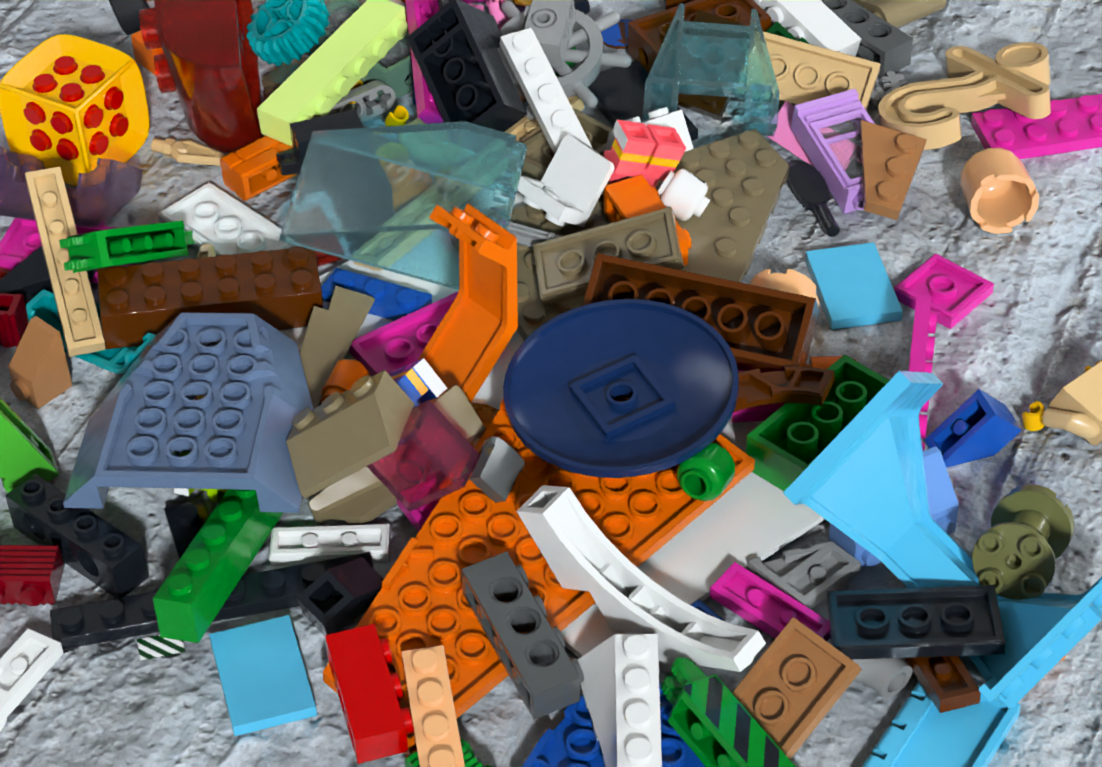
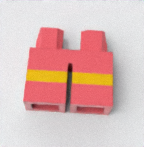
[603,120,686,187]

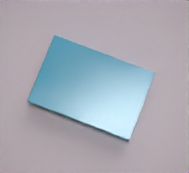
[805,242,903,330]
[209,615,317,736]

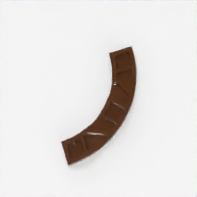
[734,366,835,412]

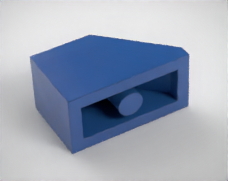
[925,389,1022,468]

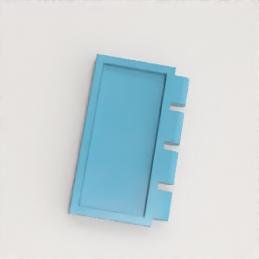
[861,681,1021,767]

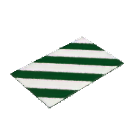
[137,635,185,661]

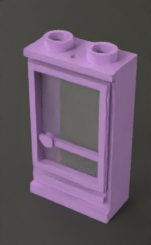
[791,89,875,214]

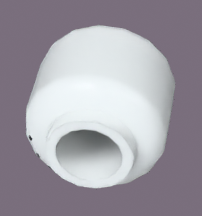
[658,169,710,221]

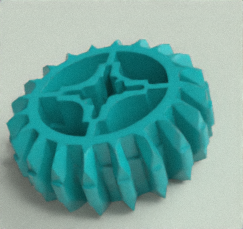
[246,0,330,66]

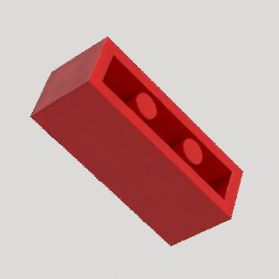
[325,623,414,764]

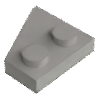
[748,541,861,610]

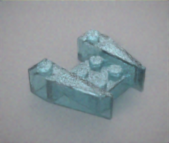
[642,3,780,137]

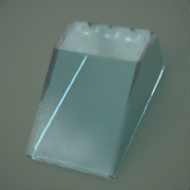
[279,121,527,290]

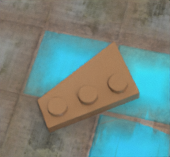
[859,120,927,220]

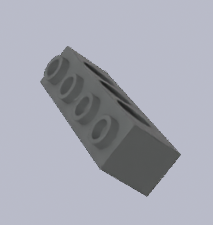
[821,0,913,78]
[461,552,584,720]

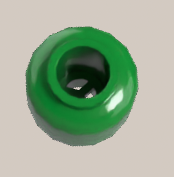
[677,442,735,501]

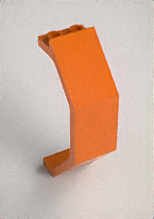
[407,203,518,422]

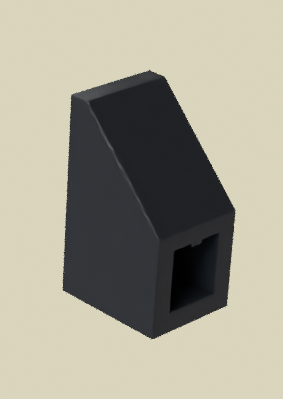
[296,557,384,636]

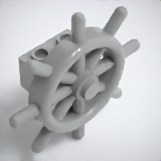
[497,0,632,120]

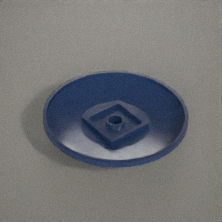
[503,299,739,478]

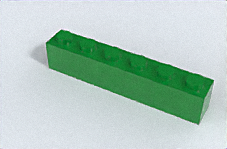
[153,489,284,643]

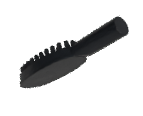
[789,163,840,237]

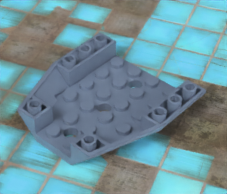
[63,313,313,513]

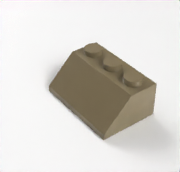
[286,370,415,499]

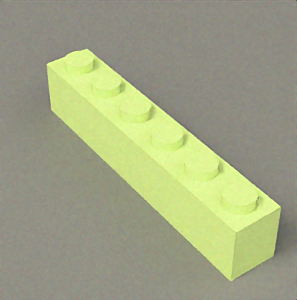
[257,0,408,146]

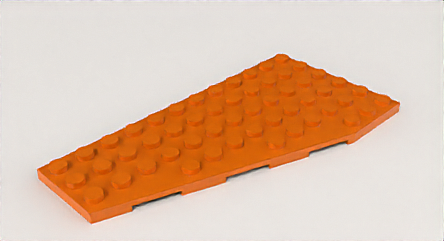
[322,395,755,756]

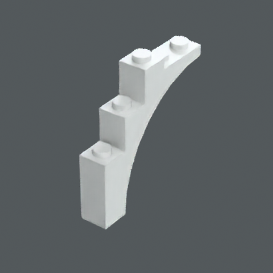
[517,485,766,673]

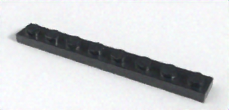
[50,552,374,650]

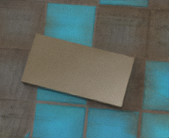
[533,207,684,306]

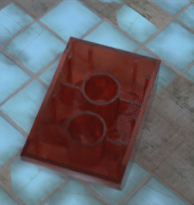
[139,0,264,153]

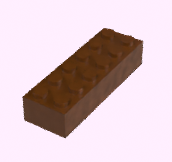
[97,246,323,349]
[582,253,819,373]

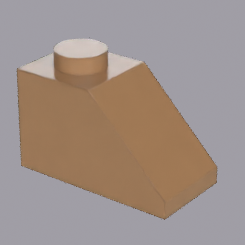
[8,316,72,409]

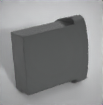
[469,436,525,503]

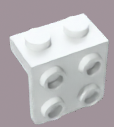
[513,134,614,227]

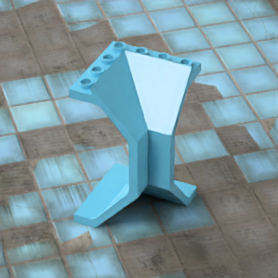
[783,371,1102,710]

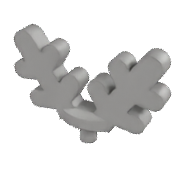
[870,71,908,106]

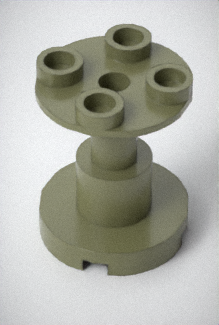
[972,485,1075,600]

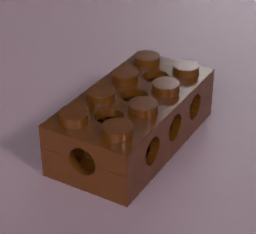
[628,0,771,86]

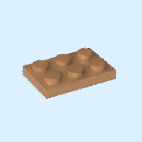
[732,617,862,760]

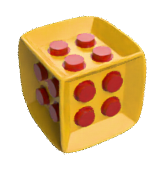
[0,34,150,188]

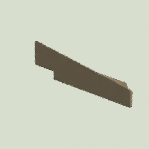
[299,285,375,409]
[308,385,486,525]

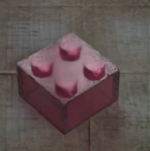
[367,400,480,511]

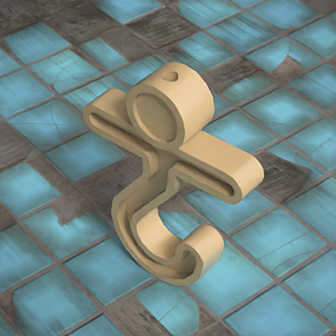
[878,42,1051,150]

